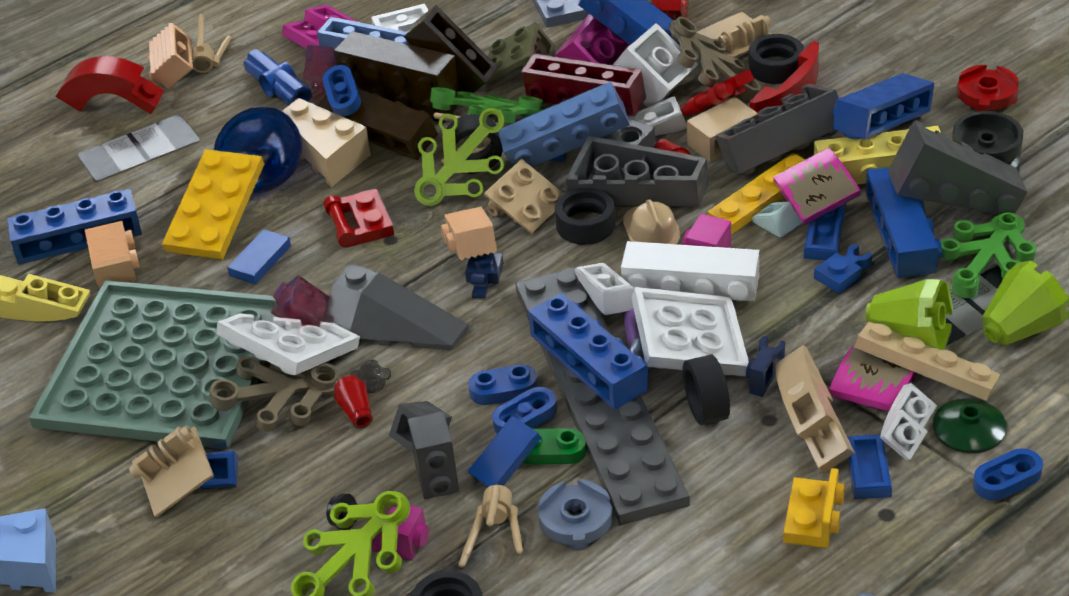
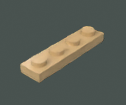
[854,322,1000,401]

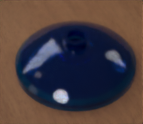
[214,107,303,194]

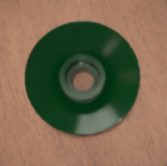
[933,398,1007,453]

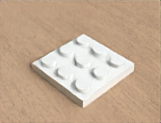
[631,287,749,376]

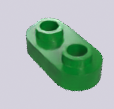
[523,428,587,465]

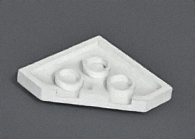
[215,313,360,375]

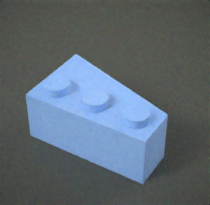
[0,508,56,593]

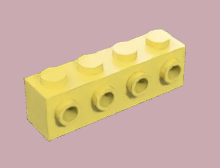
[814,126,941,184]

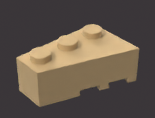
[279,98,371,188]

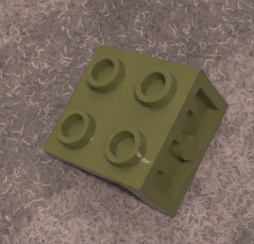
[486,22,556,84]

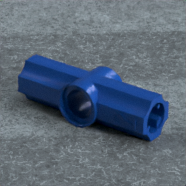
[243,49,312,105]

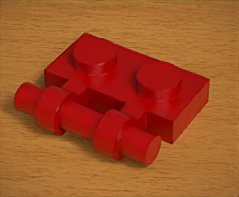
[681,69,755,117]

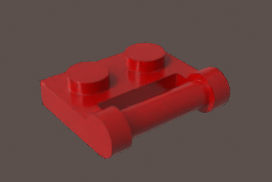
[323,189,394,248]

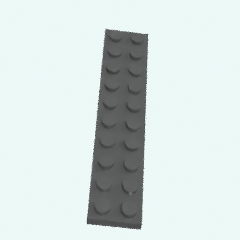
[515,267,690,525]

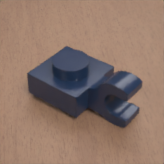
[465,253,504,298]
[746,336,785,397]

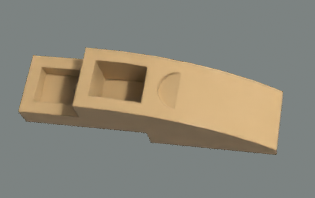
[775,345,855,473]

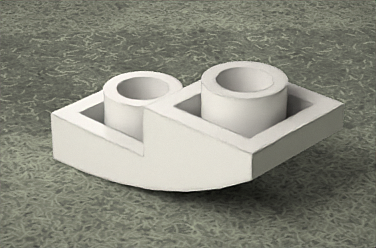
[880,383,937,461]

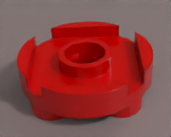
[956,65,1019,112]

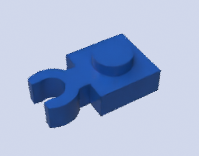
[814,244,872,294]

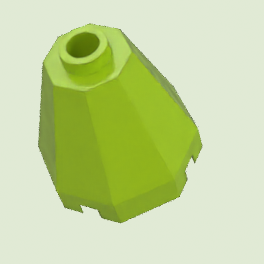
[982,260,1069,345]
[865,279,953,350]

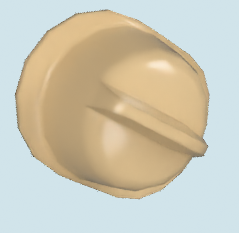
[623,199,680,245]

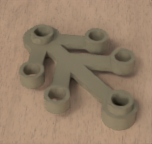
[669,17,761,102]
[209,357,341,432]

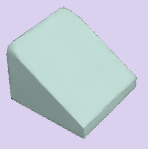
[752,202,802,237]

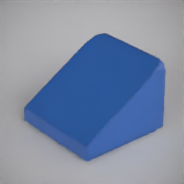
[200,450,238,490]

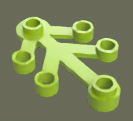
[414,108,505,206]
[291,491,410,596]

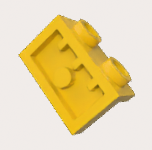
[783,468,845,548]

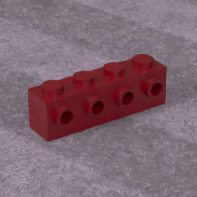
[521,54,646,117]

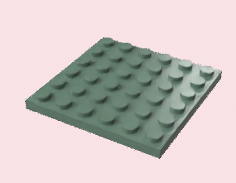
[29,280,291,449]

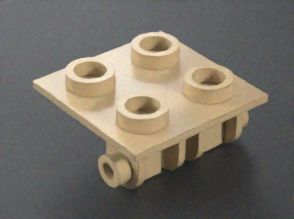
[696,12,772,58]
[484,159,564,234]
[129,425,214,518]

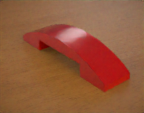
[750,41,819,113]

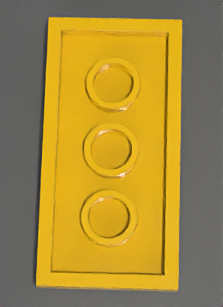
[162,149,264,260]

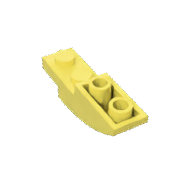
[0,274,90,322]

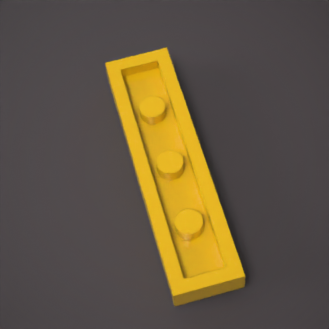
[707,153,806,235]

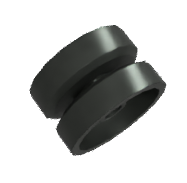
[952,111,1024,173]

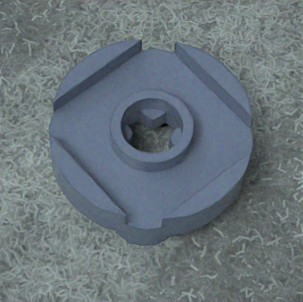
[539,480,613,550]

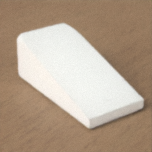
[627,96,687,136]
[574,263,634,315]

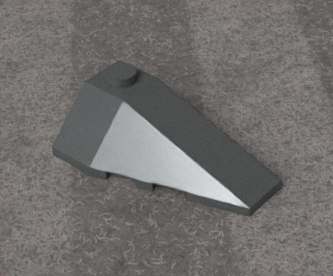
[322,264,468,350]

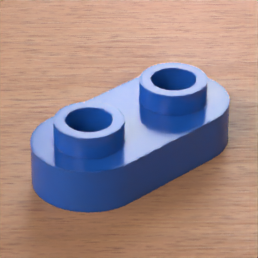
[323,65,361,116]
[468,364,538,405]
[492,387,557,434]
[973,448,1043,500]

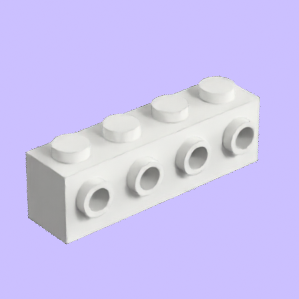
[621,241,759,301]

